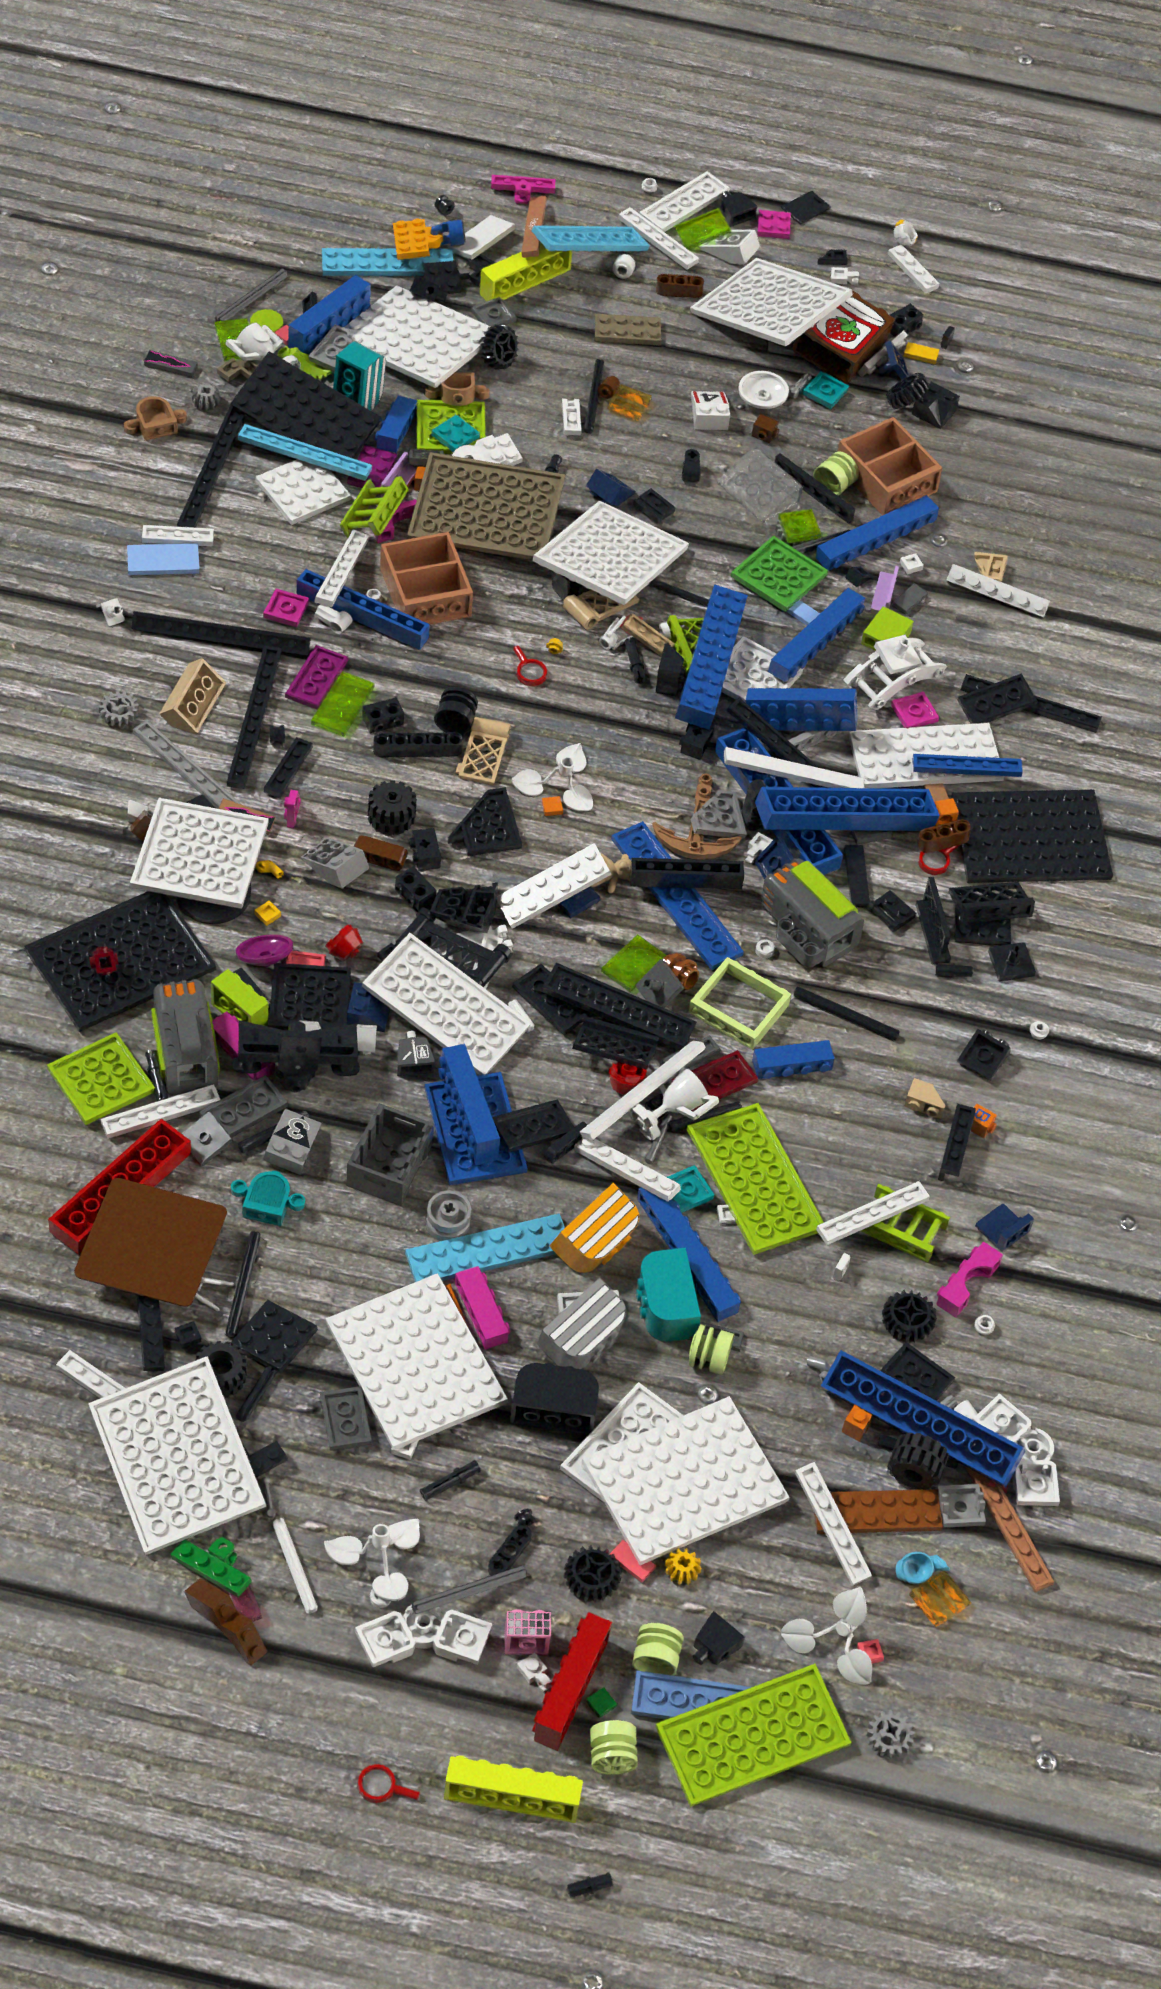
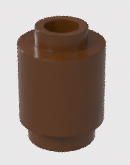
[598,376,620,399]

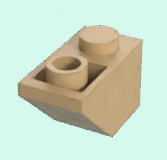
[904,1078,945,1119]

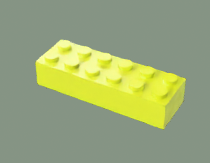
[480,243,572,301]
[444,1756,583,1823]

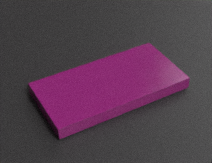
[285,645,348,710]

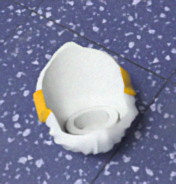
[893,219,917,246]

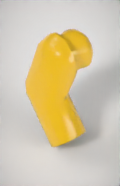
[255,860,284,878]

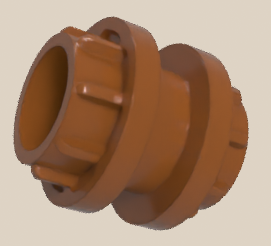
[663,953,699,990]

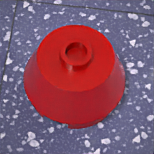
[325,924,363,961]
[609,1062,647,1095]

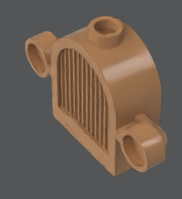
[425,372,490,406]
[124,396,187,441]

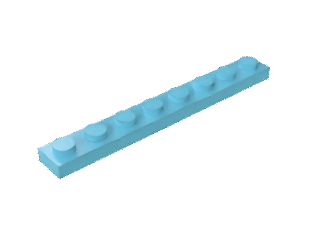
[238,424,372,481]

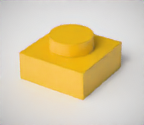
[254,901,281,926]

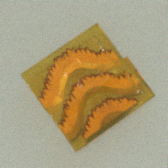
[607,384,652,421]
[909,1571,971,1627]

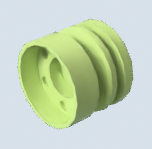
[813,452,859,495]
[689,1324,734,1375]
[632,1623,684,1676]
[590,1720,638,1774]

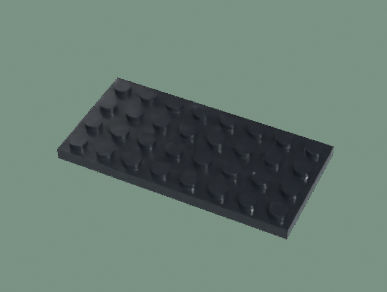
[230,351,382,459]

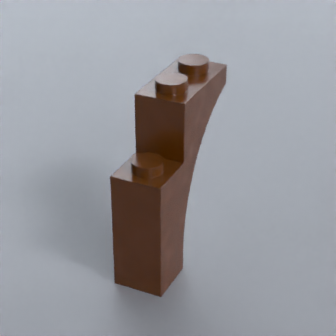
[184,1578,267,1665]

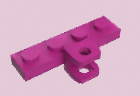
[491,175,556,204]

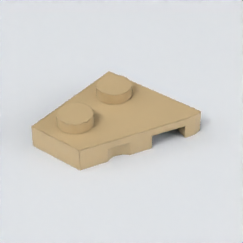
[974,552,1008,582]

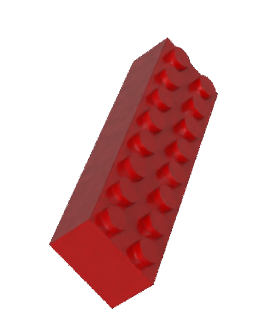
[48,1118,191,1255]

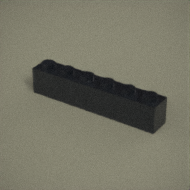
[630,858,744,890]

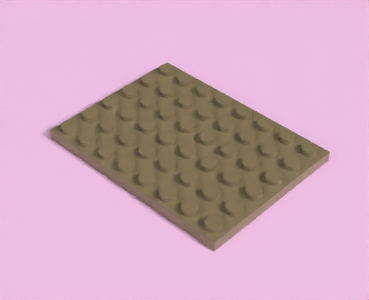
[407,452,565,560]

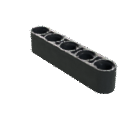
[373,732,463,757]

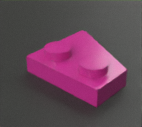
[284,790,301,828]

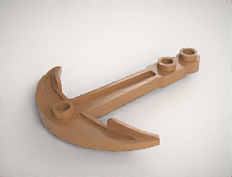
[652,773,742,860]

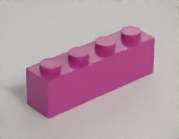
[212,1011,275,1081]
[455,1266,511,1350]

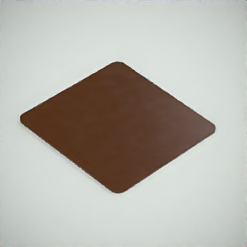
[74,1178,227,1307]

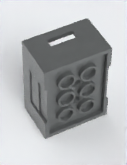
[346,1103,434,1207]

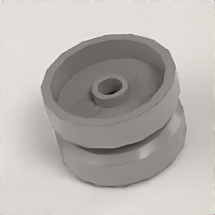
[426,1190,471,1241]

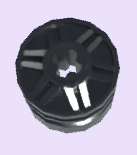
[434,687,478,735]

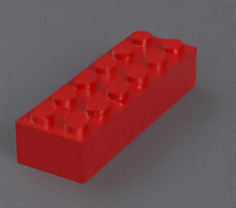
[532,1612,612,1751]

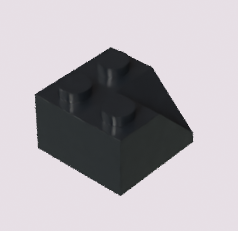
[912,381,960,429]
[655,643,686,697]

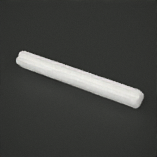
[273,1518,317,1614]

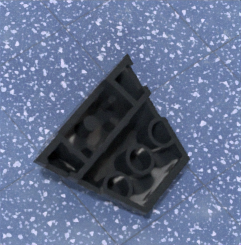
[430,882,498,933]

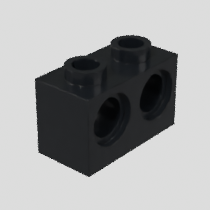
[890,303,924,338]
[362,697,404,733]
[395,866,437,912]

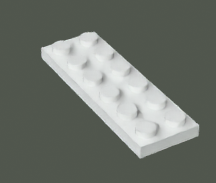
[639,171,730,232]
[497,843,611,929]

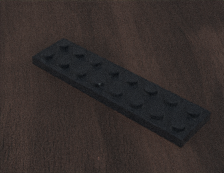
[541,963,697,1050]

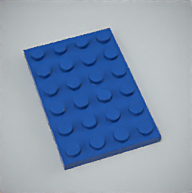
[424,1072,528,1185]

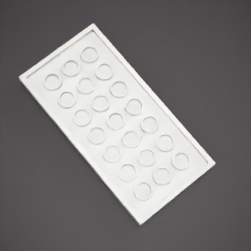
[848,723,1004,788]
[362,933,531,1076]

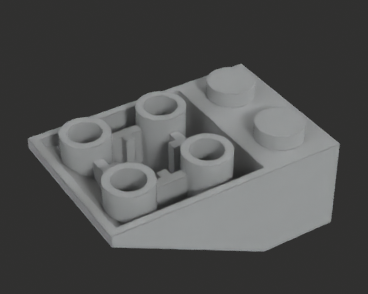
[301,837,369,888]

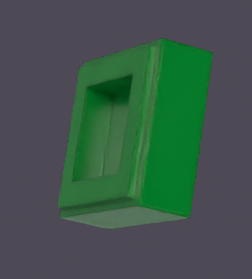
[586,1687,617,1718]

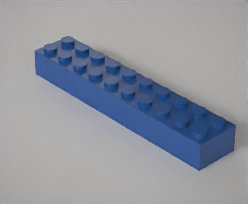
[675,584,748,730]
[715,727,843,875]
[755,787,940,831]
[821,1350,1026,1488]

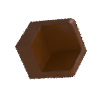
[130,810,152,842]

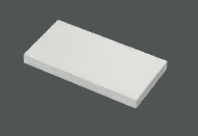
[448,215,515,259]

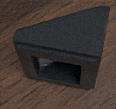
[845,566,872,587]

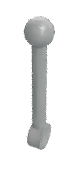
[262,1477,276,1518]

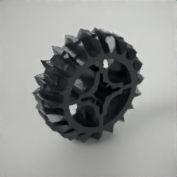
[480,324,520,370]
[886,373,930,409]
[882,1290,937,1342]
[564,1545,622,1602]

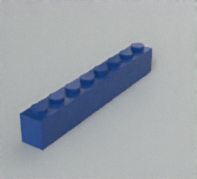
[815,495,939,571]
[296,569,430,650]
[768,588,865,682]
[637,1187,741,1322]

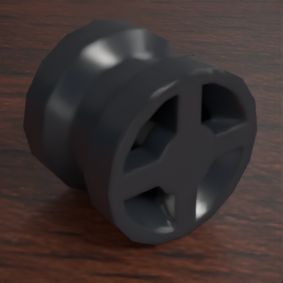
[434,195,455,216]
[269,725,285,744]

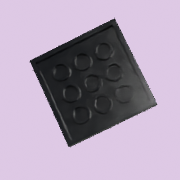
[268,963,351,1030]

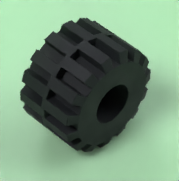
[368,780,417,835]
[887,1432,949,1490]

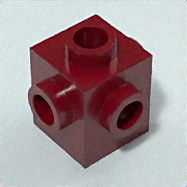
[89,946,118,975]

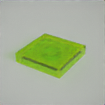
[778,509,822,543]

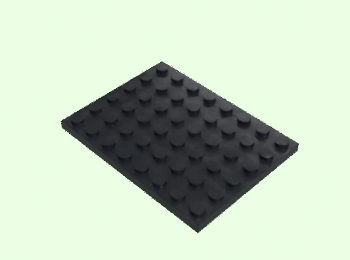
[951,789,1113,883]
[24,891,216,1032]

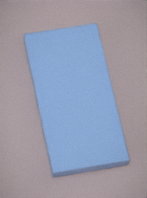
[127,543,199,575]

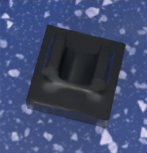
[645,1094,669,1120]

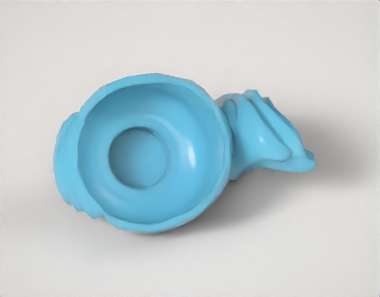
[896,1552,950,1584]

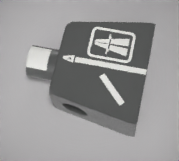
[397,1031,435,1076]

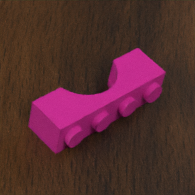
[936,1241,1003,1318]

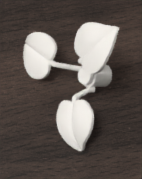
[512,743,593,811]
[324,1519,420,1601]
[781,1587,872,1685]

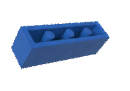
[375,395,418,453]
[752,1040,835,1079]

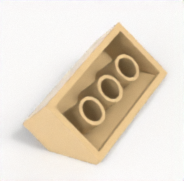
[159,658,227,734]

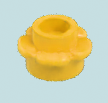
[546,638,563,654]

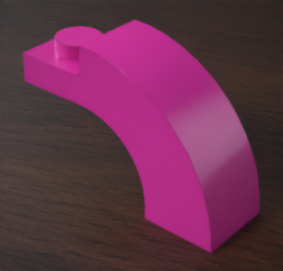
[375,499,416,543]

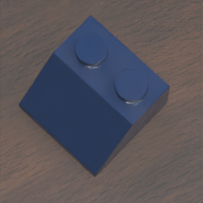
[586,469,636,506]
[347,982,390,1032]

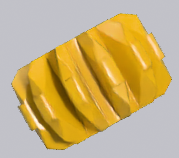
[665,1548,701,1585]

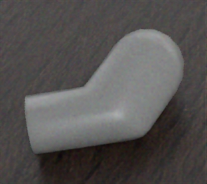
[807,1356,830,1381]

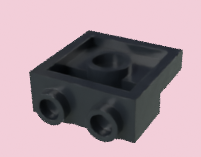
[957,1028,1011,1081]

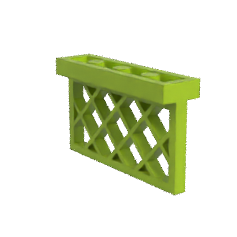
[667,615,703,678]

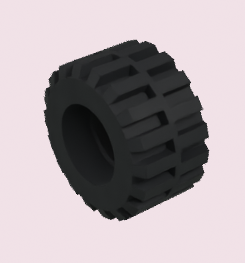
[195,1341,247,1398]

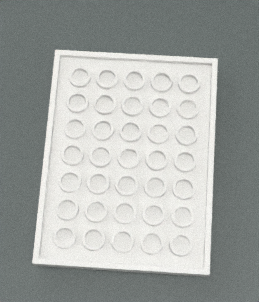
[690,258,852,346]
[343,285,490,388]
[533,500,689,605]
[326,1273,508,1451]
[88,1356,266,1555]
[581,1396,790,1565]

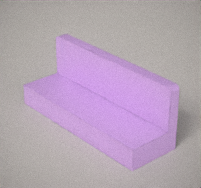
[381,452,417,498]
[870,566,899,615]

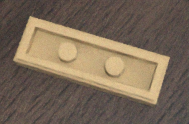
[622,613,675,656]

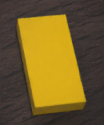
[903,342,940,364]

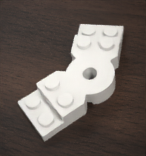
[452,433,523,466]
[973,1394,1060,1506]
[355,1604,492,1668]

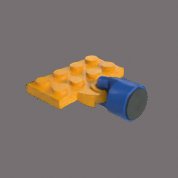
[393,219,466,260]

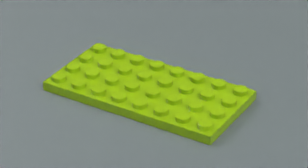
[687,1103,824,1255]
[655,1664,851,1807]

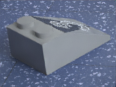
[263,1109,322,1175]

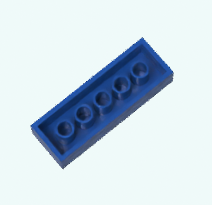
[288,275,371,355]
[745,688,858,731]
[438,1043,500,1166]

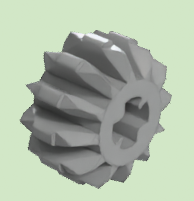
[192,383,221,410]

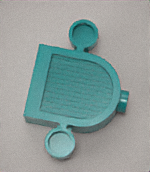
[231,1171,305,1226]

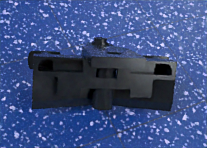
[232,1020,360,1093]

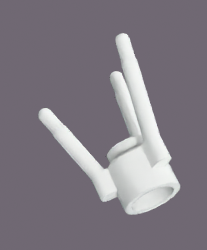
[599,616,635,650]
[195,1277,234,1311]

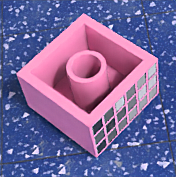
[505,1609,551,1655]

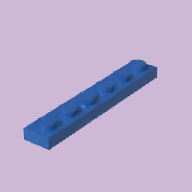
[912,754,1023,777]

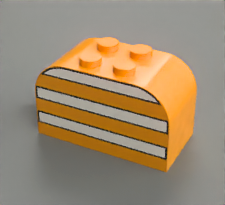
[549,1183,639,1273]

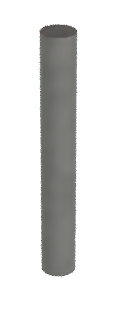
[645,1114,672,1164]

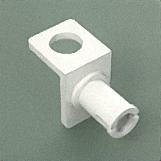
[96,598,125,626]

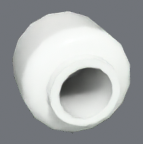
[613,254,635,279]

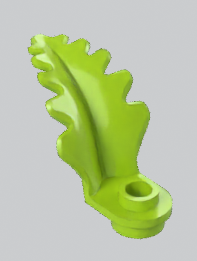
[277,346,333,380]

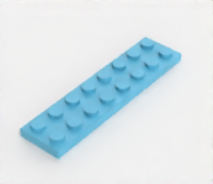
[532,226,650,252]
[322,248,453,276]
[405,1213,565,1282]

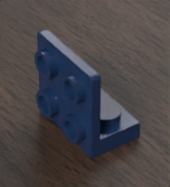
[975,1203,1034,1252]

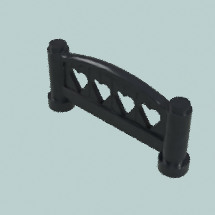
[395,908,513,987]

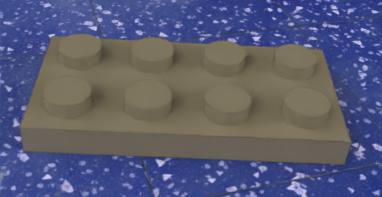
[595,314,661,345]

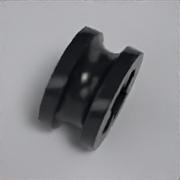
[514,1508,536,1527]

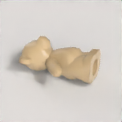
[590,853,631,893]

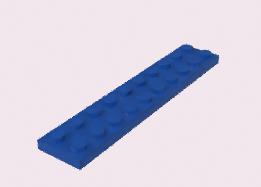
[611,821,744,971]

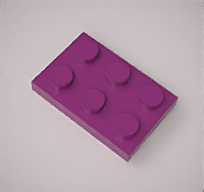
[347,445,397,488]

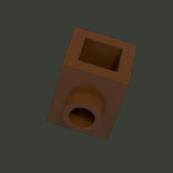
[752,414,779,444]

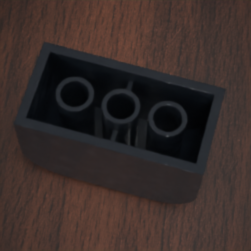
[510,1363,599,1435]

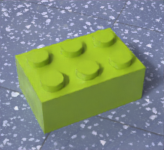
[211,969,268,1026]

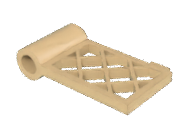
[563,590,639,630]
[456,717,511,786]

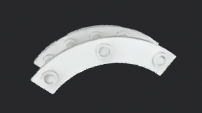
[844,638,947,711]

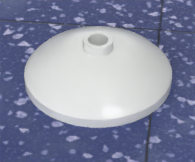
[738,371,789,409]

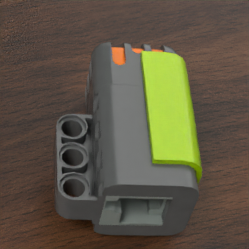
[761,858,864,967]
[151,979,220,1094]

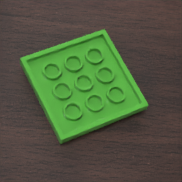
[731,535,828,612]

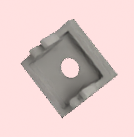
[937,1484,986,1528]

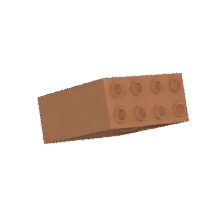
[838,417,942,516]
[380,532,473,625]

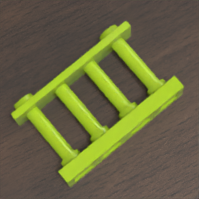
[339,476,409,538]
[860,1184,950,1263]

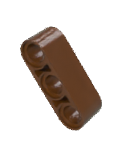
[656,274,704,298]
[918,819,971,853]
[354,835,408,871]

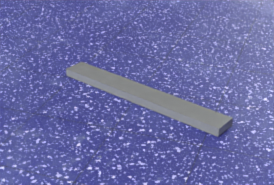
[133,720,242,809]

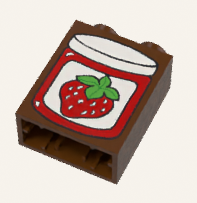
[792,285,895,385]

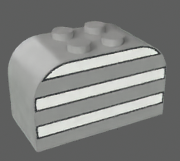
[537,1278,626,1369]

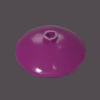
[236,934,293,967]

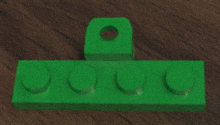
[170,1537,252,1598]

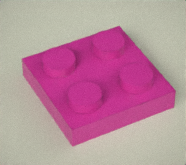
[757,210,791,239]
[263,589,309,627]
[891,692,939,728]

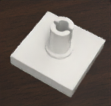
[874,635,922,674]

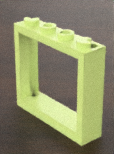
[688,957,791,1050]

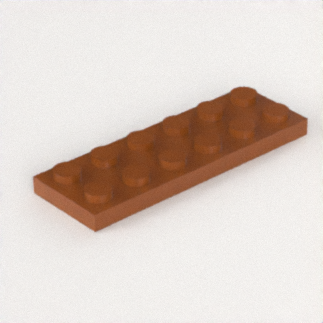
[814,1489,943,1534]

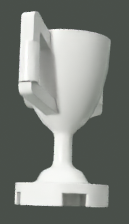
[226,323,301,369]
[629,1067,719,1140]

